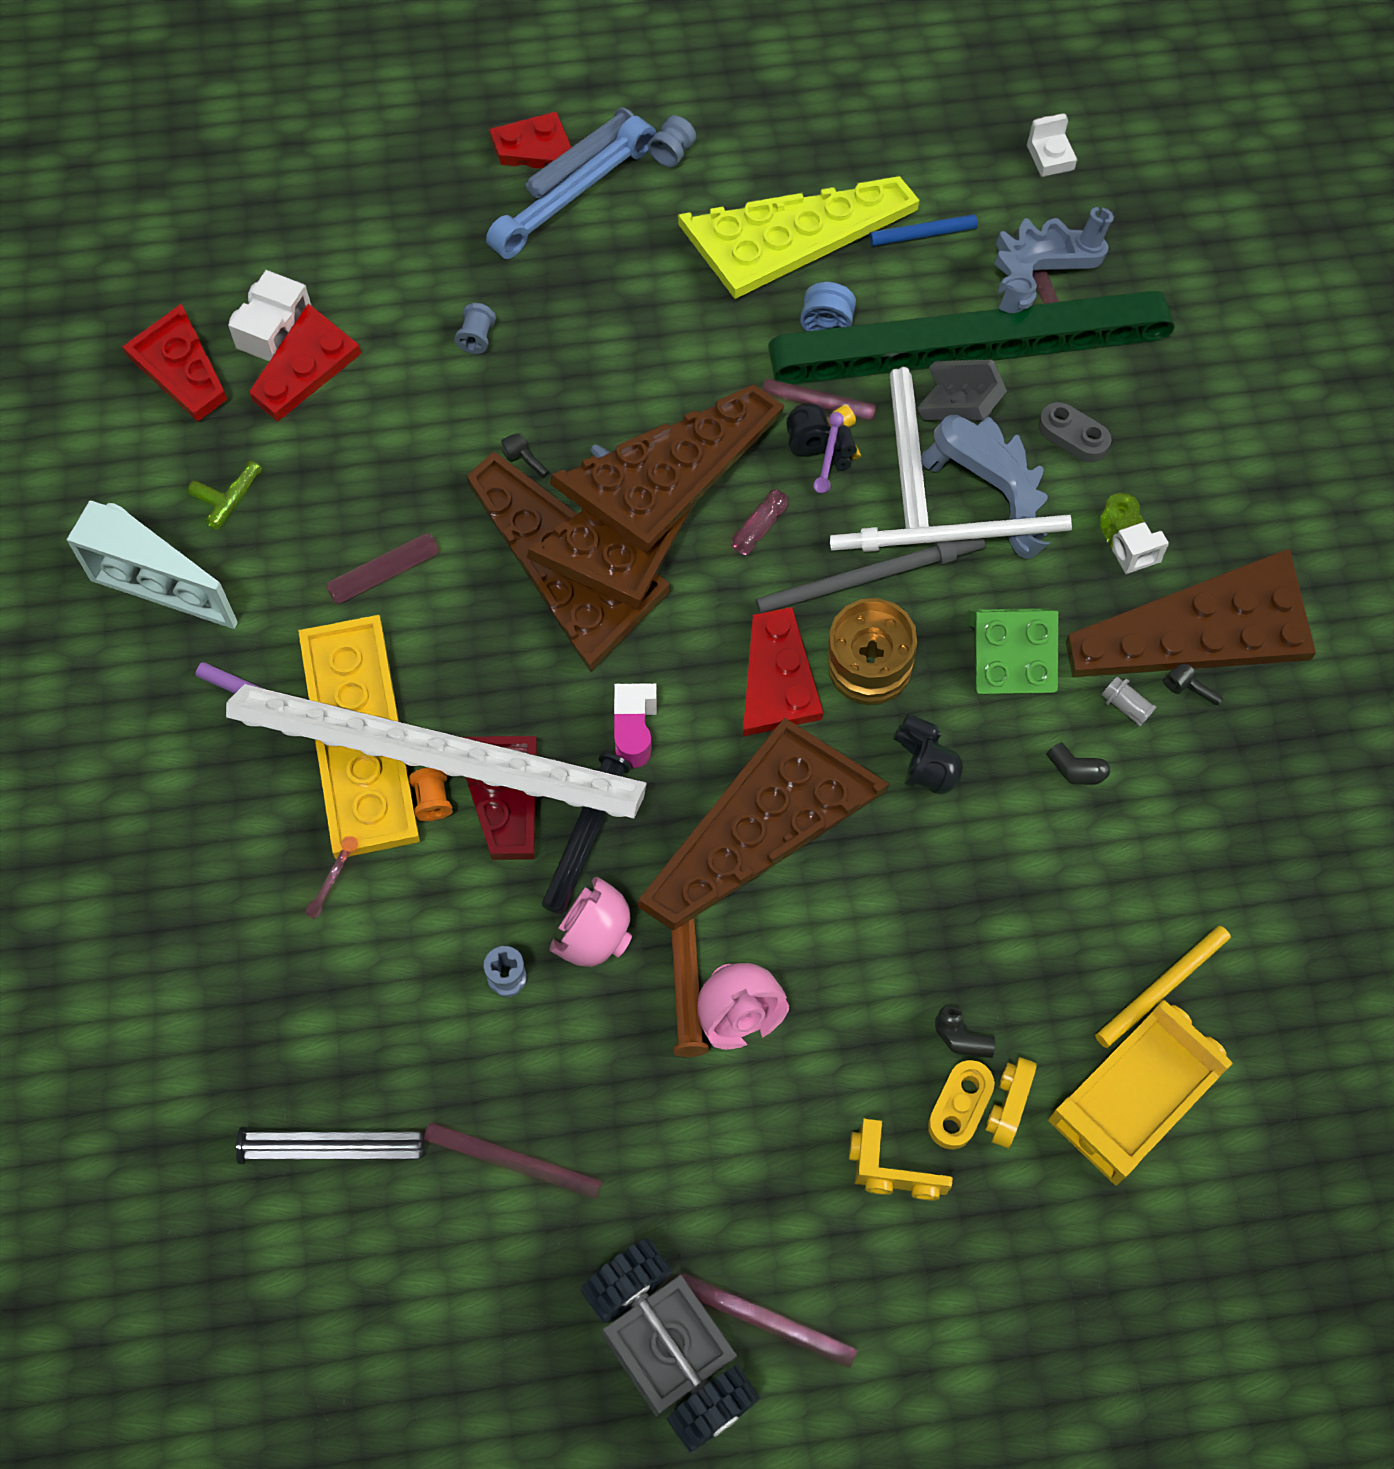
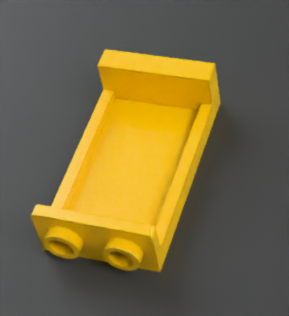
[1048,1000,1232,1186]

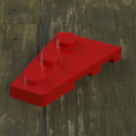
[743,607,823,737]

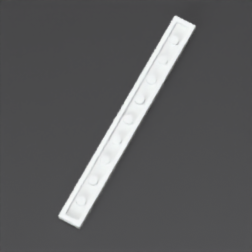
[226,684,646,818]

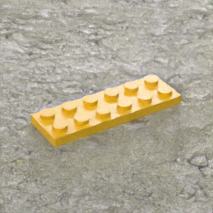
[298,615,420,859]

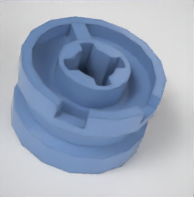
[800,282,856,331]

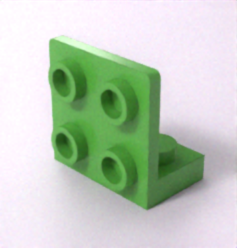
[968,608,1058,694]

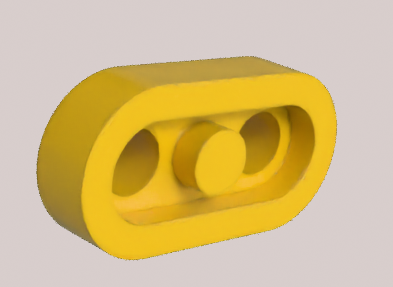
[985,1057,1037,1149]
[928,1060,994,1149]

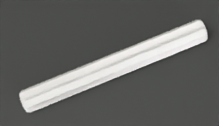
[890,367,929,529]

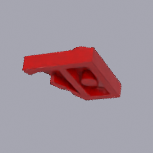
[489,112,571,169]

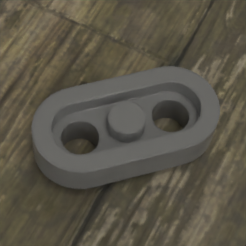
[1038,402,1112,462]

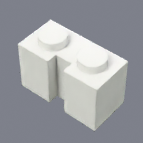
[228,270,311,361]

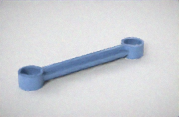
[486,116,656,259]

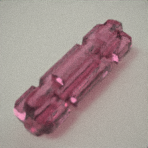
[731,489,789,555]

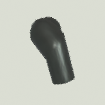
[1046,742,1110,785]
[935,1006,995,1058]

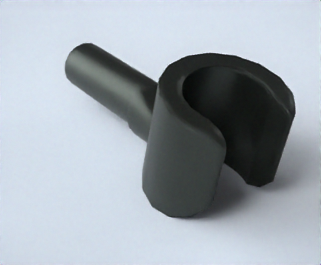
[501,433,549,478]
[1163,664,1223,706]

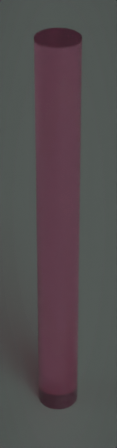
[424,1122,603,1199]
[680,1272,857,1368]

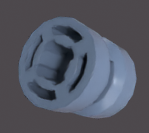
[648,115,696,168]

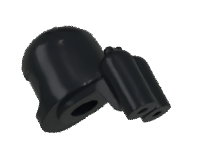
[786,403,857,471]
[893,713,963,794]

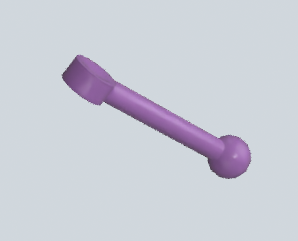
[814,412,844,493]

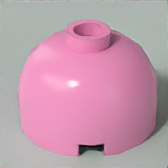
[549,877,632,967]
[697,963,789,1050]

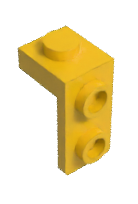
[849,1119,952,1200]

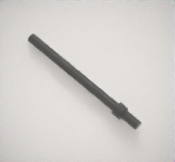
[755,538,985,613]

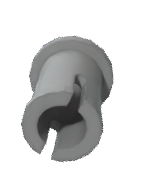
[1102,676,1157,727]

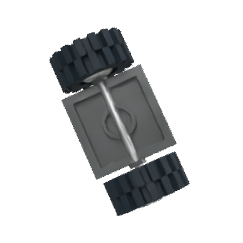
[580,1238,761,1454]

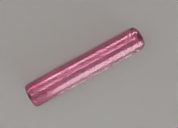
[326,533,439,603]

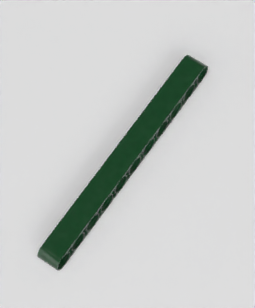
[768,291,1175,385]

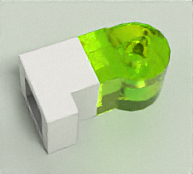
[1100,493,1169,574]

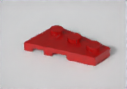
[122,303,227,422]
[249,303,361,422]

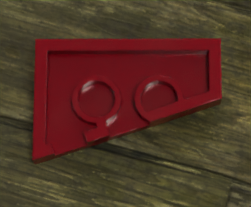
[462,736,537,860]

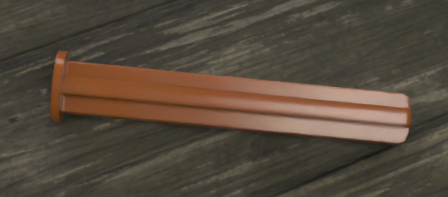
[671,918,709,1057]

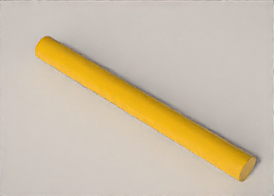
[1095,925,1231,1048]

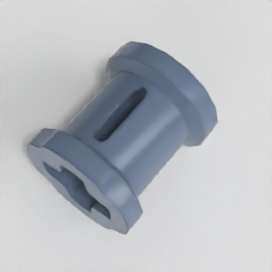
[454,303,496,354]
[484,946,527,997]

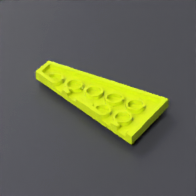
[678,176,920,299]

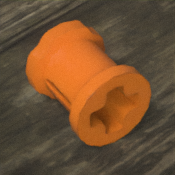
[409,767,453,821]

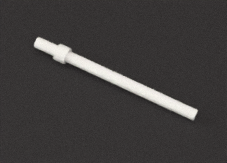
[830,515,1072,552]

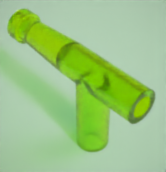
[188,460,262,530]

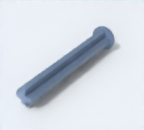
[526,108,634,198]

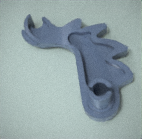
[994,207,1114,313]
[921,415,1050,559]

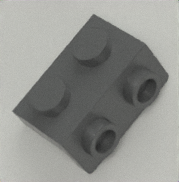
[917,360,1007,422]

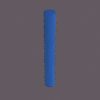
[869,214,978,247]

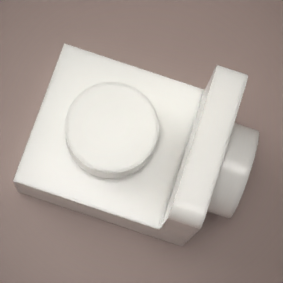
[1027,114,1077,177]

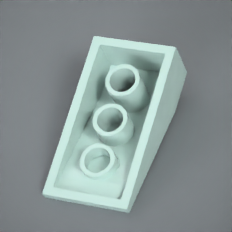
[67,500,238,629]

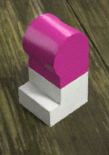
[614,684,657,768]

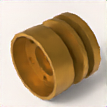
[828,598,917,705]

